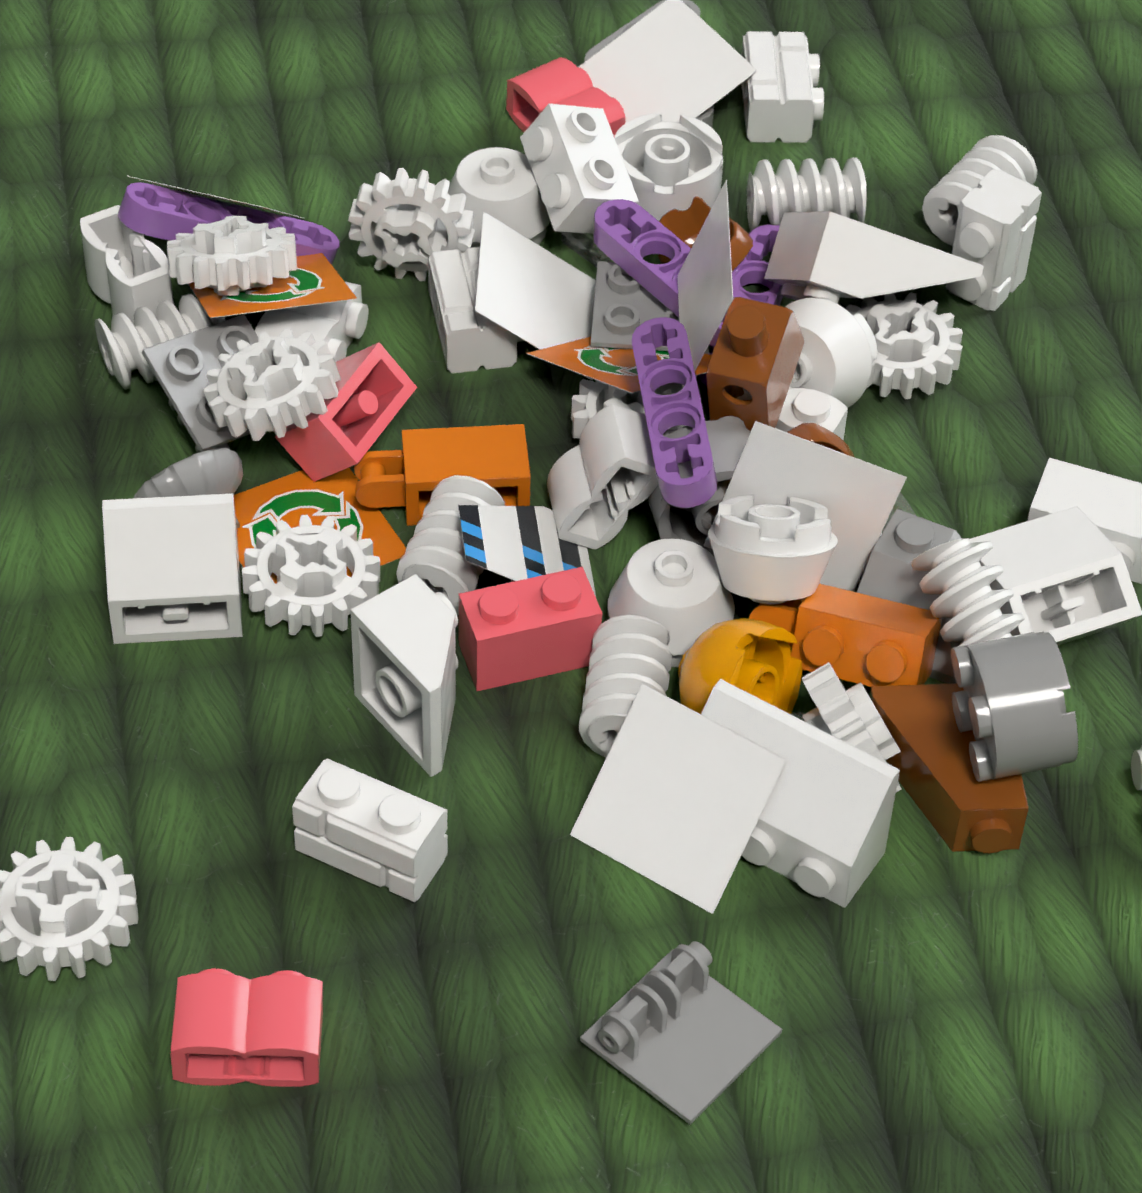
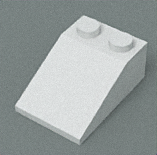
[764,211,984,304]

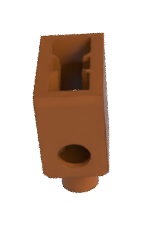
[706,297,804,432]

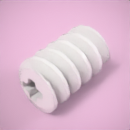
[922,135,1037,246]
[747,158,866,231]
[94,294,225,390]
[396,475,505,615]
[910,538,1025,656]
[579,615,672,758]

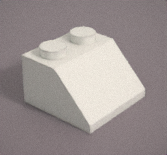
[351,574,458,777]

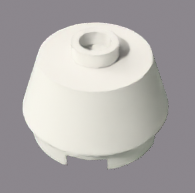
[448,147,550,248]
[785,298,878,408]
[708,495,838,604]
[608,538,735,667]

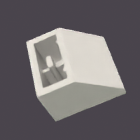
[102,493,243,644]
[970,506,1142,645]

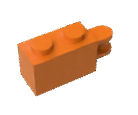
[354,424,531,526]
[749,583,942,687]

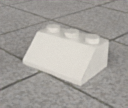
[701,679,900,908]

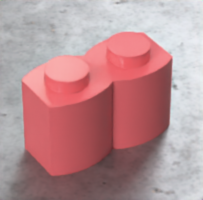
[506,57,626,137]
[170,969,323,1087]

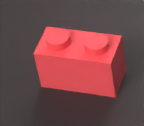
[275,342,417,482]
[459,567,602,692]

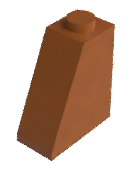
[869,683,1029,853]

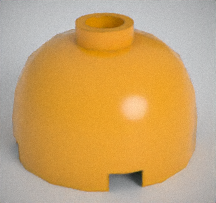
[678,618,802,714]

